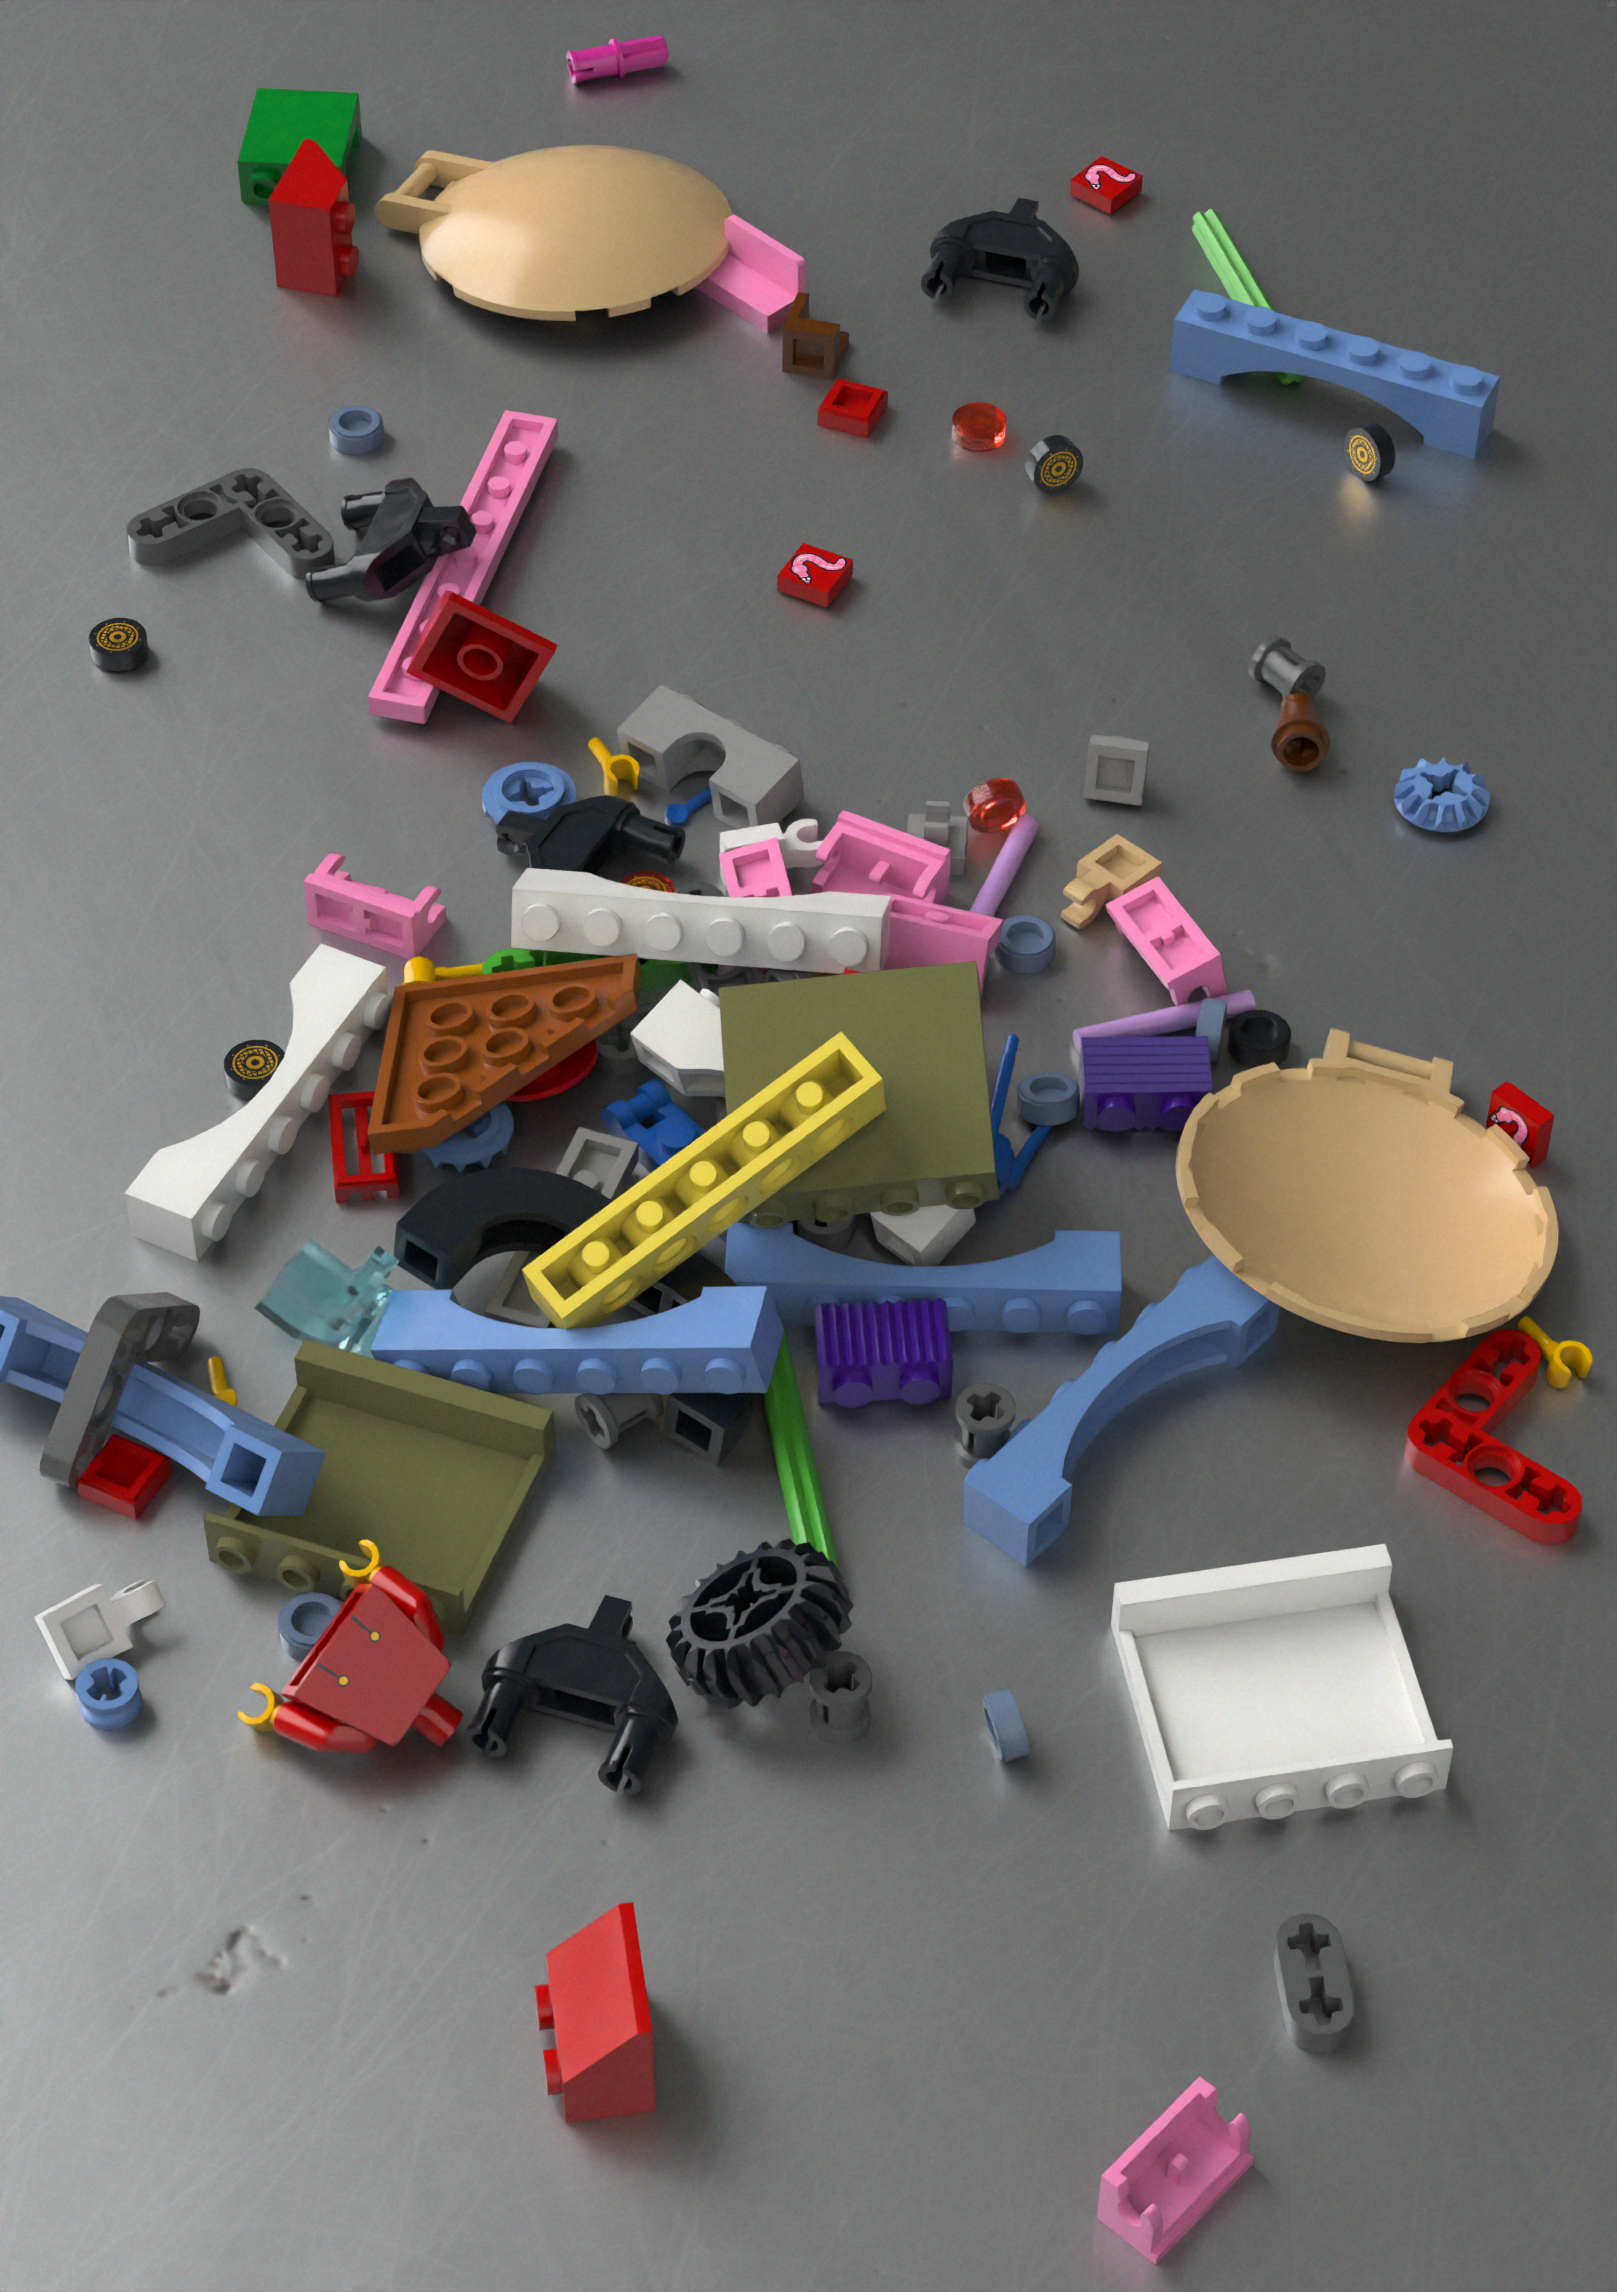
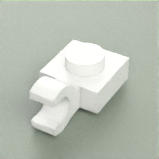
[720,819,825,892]
[34,1580,166,1680]

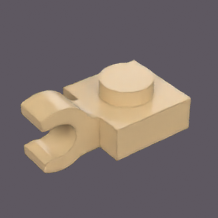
[1060,834,1163,929]

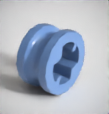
[75,1658,142,1730]

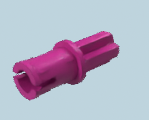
[567,35,669,84]

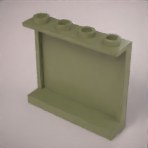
[719,961,1000,1229]
[203,1339,556,1637]

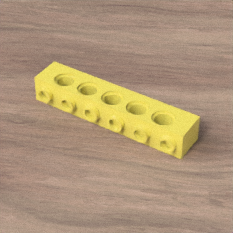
[522,1032,886,1330]

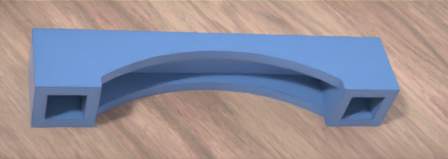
[1170,289,1500,460]
[725,1222,1122,1335]
[962,1254,1279,1567]
[370,1286,784,1395]
[0,1296,326,1516]

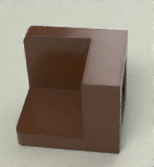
[782,292,849,380]

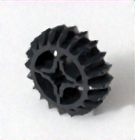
[666,1538,854,1709]

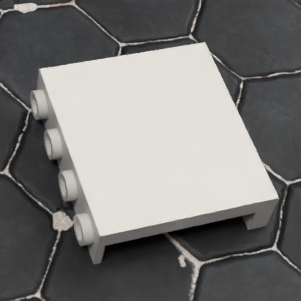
[1111,1544,1453,1831]

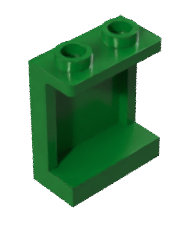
[237,88,362,205]

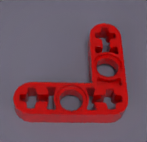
[1404,1329,1582,1545]

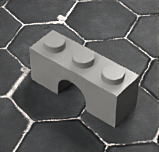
[617,684,805,830]

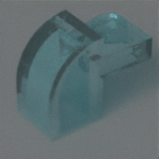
[254,1238,399,1353]

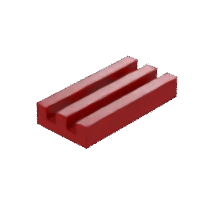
[328,1091,400,1203]

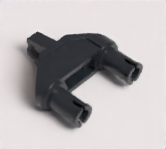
[921,197,1079,321]
[306,477,477,603]
[496,795,686,877]
[464,1595,678,1795]

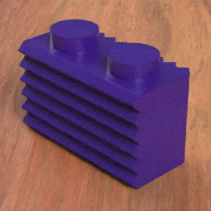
[1079,1036,1213,1132]
[814,1298,953,1408]

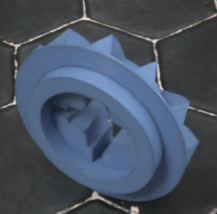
[1394,757,1491,832]
[482,762,577,825]
[417,1101,514,1173]

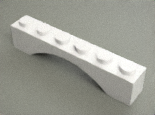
[511,868,891,974]
[124,944,392,1262]
[630,979,976,1267]

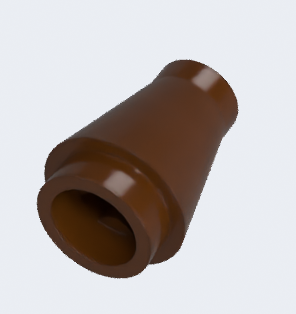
[1271,692,1330,772]

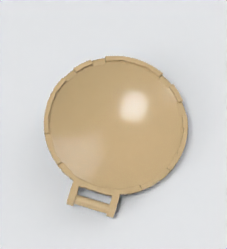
[374,145,732,321]
[1175,1028,1559,1343]

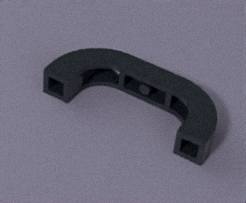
[393,1167,756,1467]

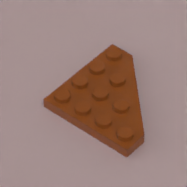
[367,953,642,1155]

